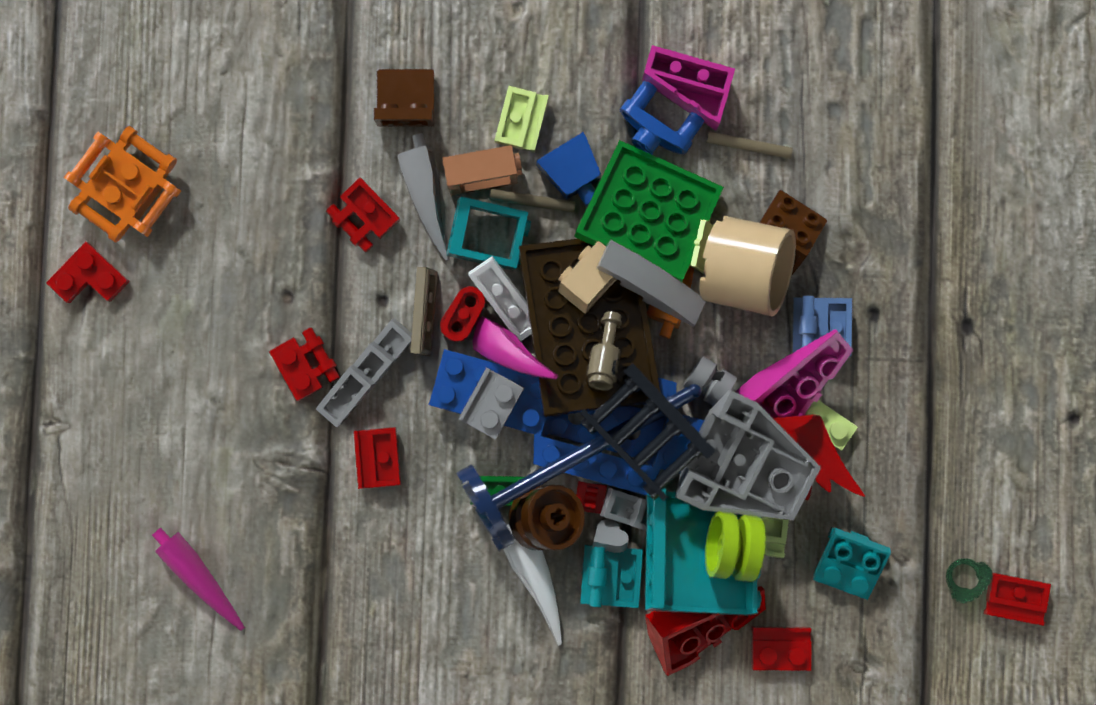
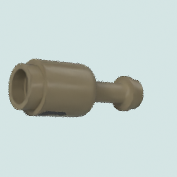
[587,311,622,390]

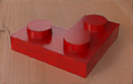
[46,241,130,304]

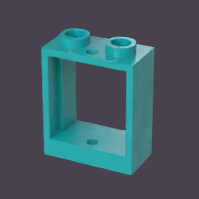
[446,197,531,271]

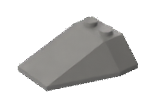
[676,390,821,520]

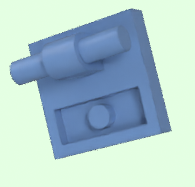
[793,296,852,357]

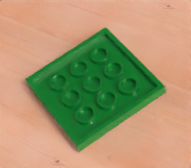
[574,140,724,283]

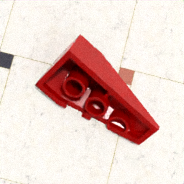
[645,586,766,676]

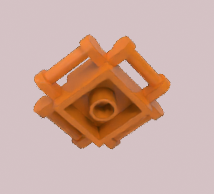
[63,126,181,243]

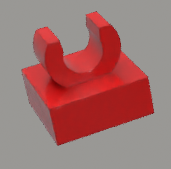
[576,481,607,514]

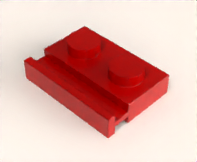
[354,427,401,489]
[983,572,1051,626]
[752,626,812,671]

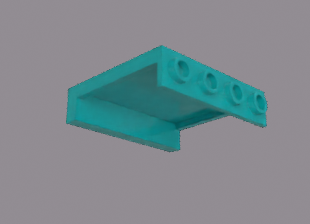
[645,488,761,616]

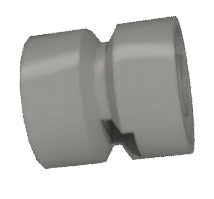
[683,356,737,406]

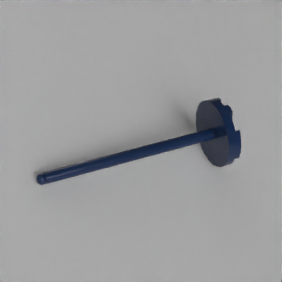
[456,384,702,551]

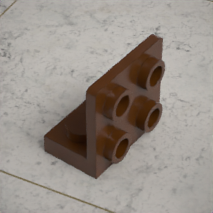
[374,69,434,127]
[759,190,827,275]

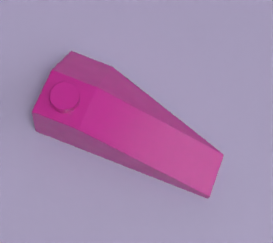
[735,329,853,418]

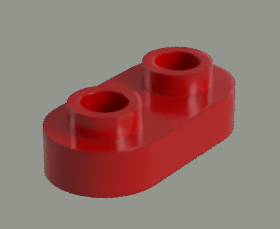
[442,286,485,342]

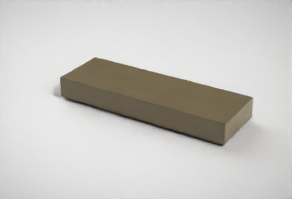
[410,267,438,356]

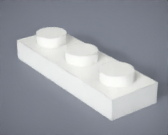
[469,256,531,341]

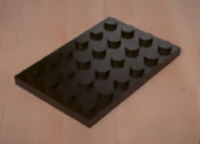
[519,239,660,417]

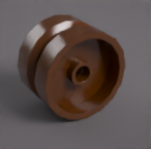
[509,485,584,550]

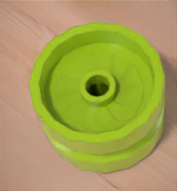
[705,511,765,582]

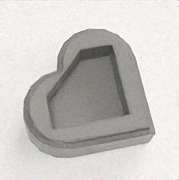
[593,519,629,553]

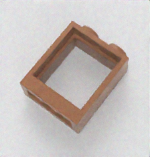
[442,145,522,196]

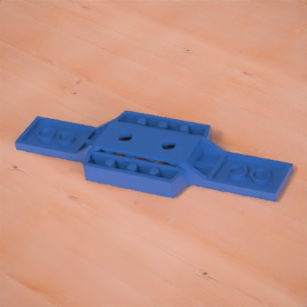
[429,349,704,495]

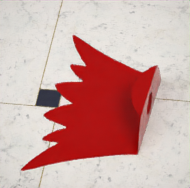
[773,415,865,501]

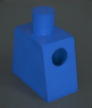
[537,132,601,207]

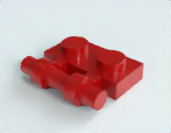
[326,177,401,253]
[269,327,340,402]

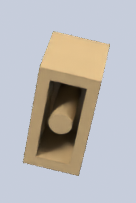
[559,241,617,314]

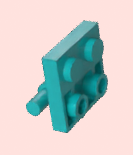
[813,527,891,600]
[580,545,643,608]

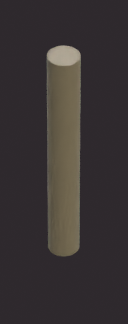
[706,131,793,159]
[490,189,576,213]

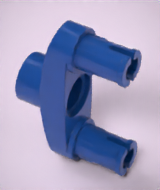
[620,81,704,154]

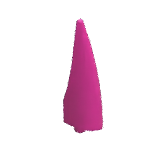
[472,316,558,379]
[152,528,245,631]

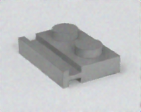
[458,368,524,440]

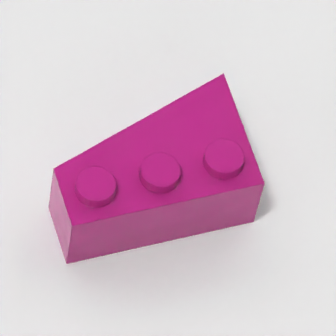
[642,45,735,131]

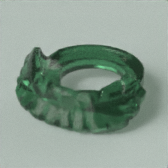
[946,558,993,603]

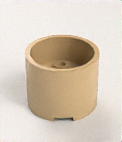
[699,216,796,317]

